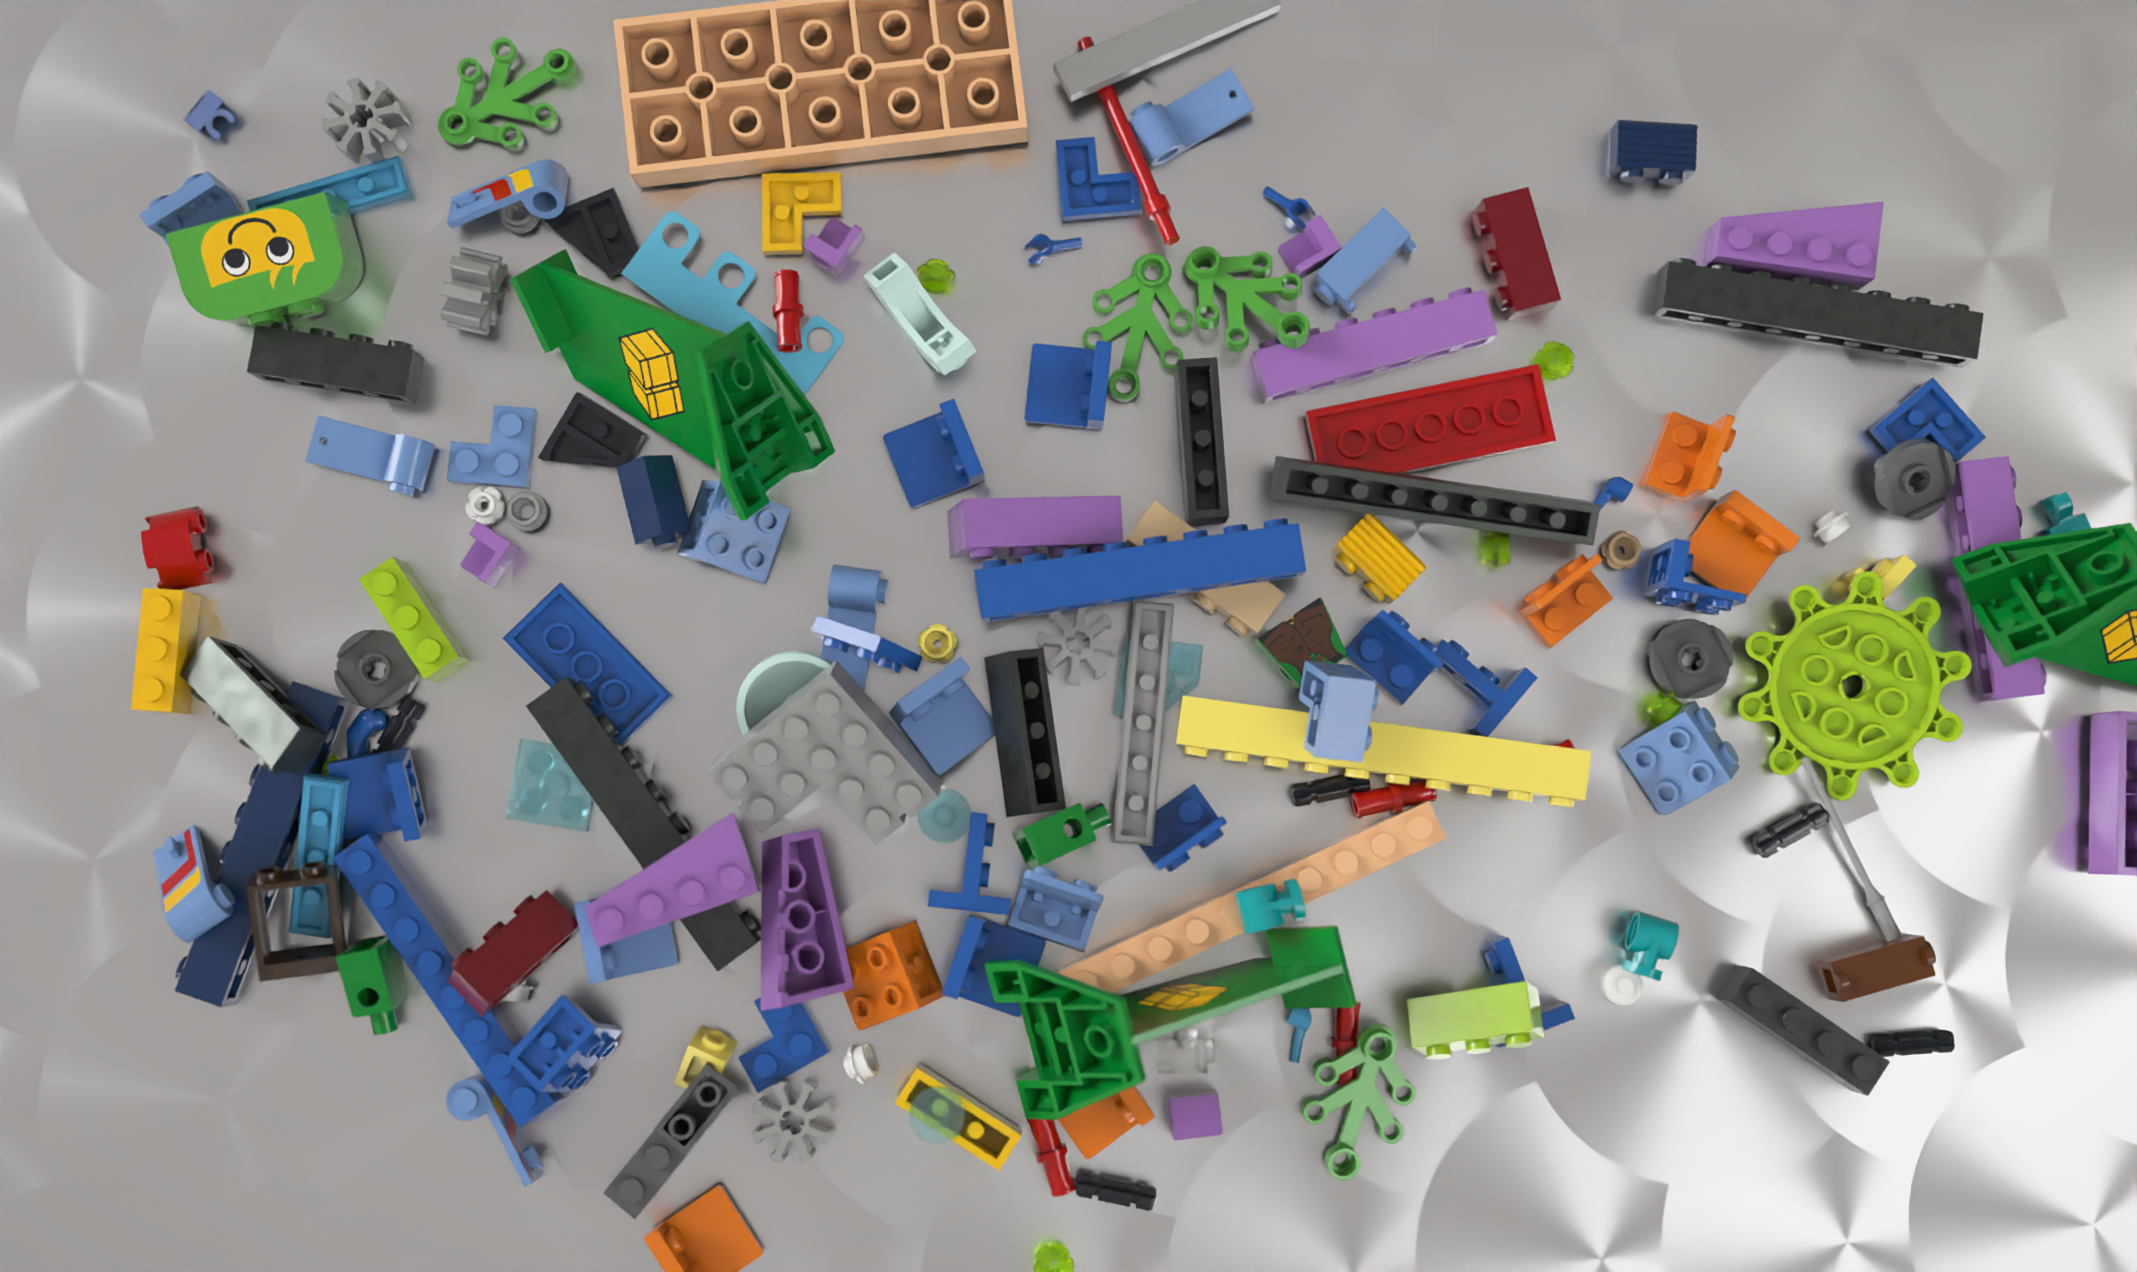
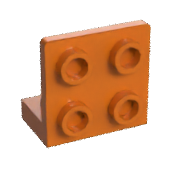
[1641,411,1736,503]
[1688,489,1800,599]
[1519,553,1614,649]
[843,921,945,1031]
[1058,1086,1155,1159]
[643,1185,764,1272]

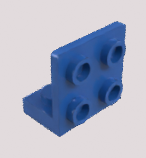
[1025,341,1112,430]
[883,398,985,508]
[1644,538,1747,615]
[1345,610,1445,705]
[327,747,427,842]
[1139,784,1227,872]
[942,914,1046,1017]
[506,995,622,1093]

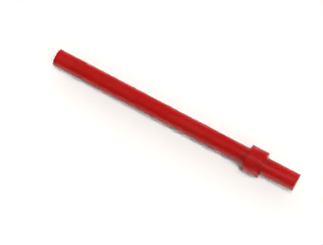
[1077,36,1180,246]

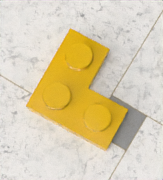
[762,172,843,255]

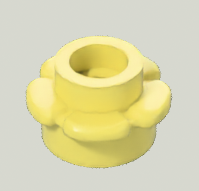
[918,624,957,663]

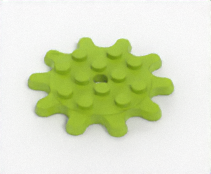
[1738,571,1972,801]

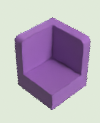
[1278,215,1341,279]
[803,217,865,277]
[460,521,520,588]
[1167,1089,1223,1141]

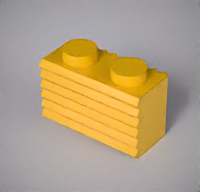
[1333,513,1427,604]

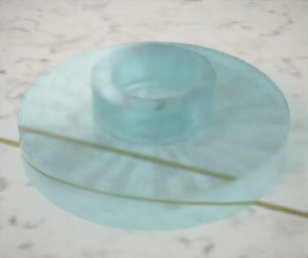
[918,789,971,843]
[909,1087,965,1144]

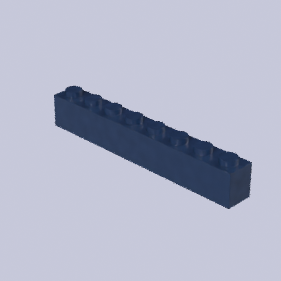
[174,681,350,1007]

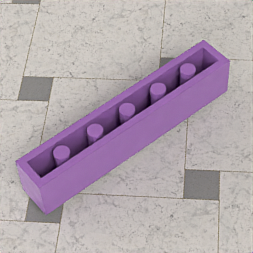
[1251,287,1498,404]
[1949,456,2047,702]

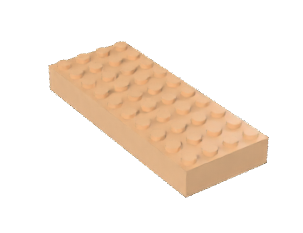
[613,0,1028,188]

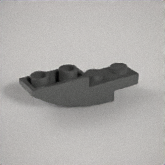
[603,1064,739,1219]

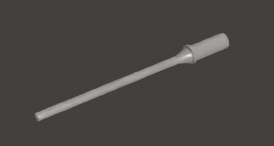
[1801,756,1902,941]

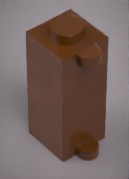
[1817,934,1936,1002]

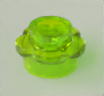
[917,259,955,293]
[1535,341,1574,380]
[1484,531,1510,567]
[1646,692,1683,726]
[1033,1244,1074,1272]

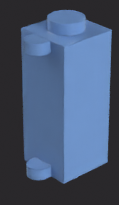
[1312,207,1417,314]

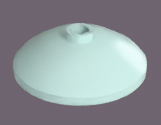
[736,651,832,735]

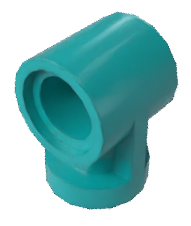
[1235,878,1306,934]
[1622,911,1679,982]

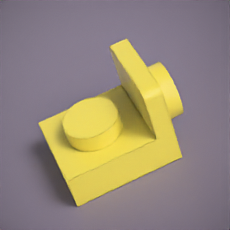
[1842,554,1917,601]
[673,1026,737,1089]

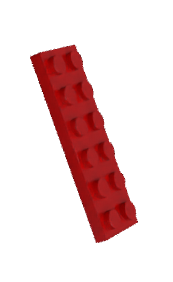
[1305,364,1556,474]

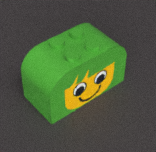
[165,192,364,327]

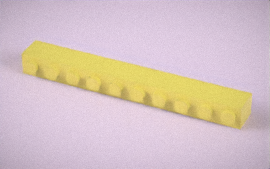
[1176,696,1591,808]

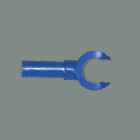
[1263,186,1316,229]
[1024,234,1082,265]
[1594,477,1633,510]

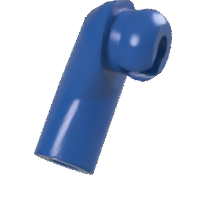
[346,708,386,758]

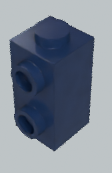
[616,455,691,549]

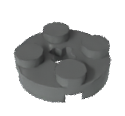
[1874,438,1957,520]
[1649,619,1734,700]
[334,629,420,710]

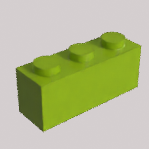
[359,556,471,683]
[1407,981,1544,1059]

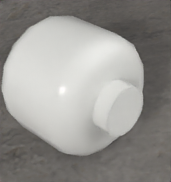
[1598,964,1643,1006]

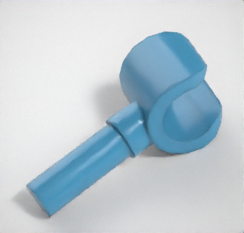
[1285,1008,1312,1063]

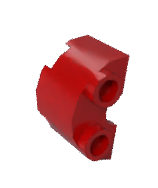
[141,506,214,590]

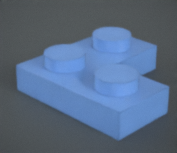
[447,405,537,489]

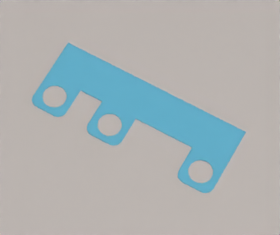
[621,211,844,395]

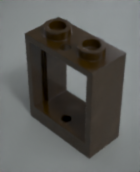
[247,861,347,982]

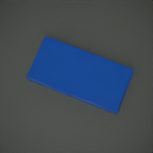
[502,582,673,746]

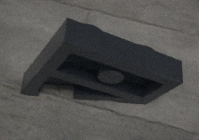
[544,188,640,278]
[538,392,648,467]

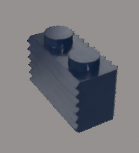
[1609,120,1698,185]

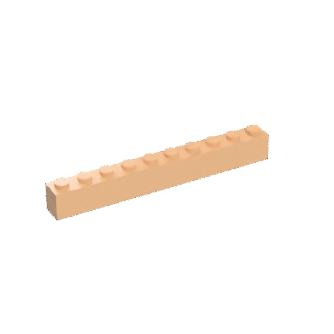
[1058,801,1446,993]

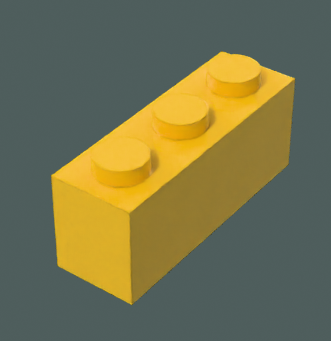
[131,588,202,715]
[894,1063,1022,1171]

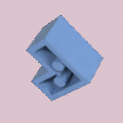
[1298,660,1379,762]

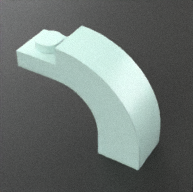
[863,252,977,376]

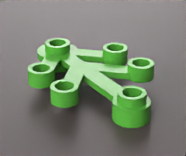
[438,38,577,150]
[1185,246,1310,352]
[1083,253,1193,402]
[1300,1024,1416,1180]

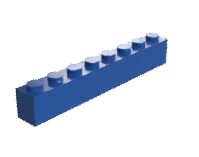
[974,518,1306,623]
[333,834,564,1128]

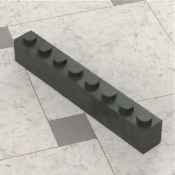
[1652,258,1984,368]
[1269,456,1601,546]
[526,677,761,972]

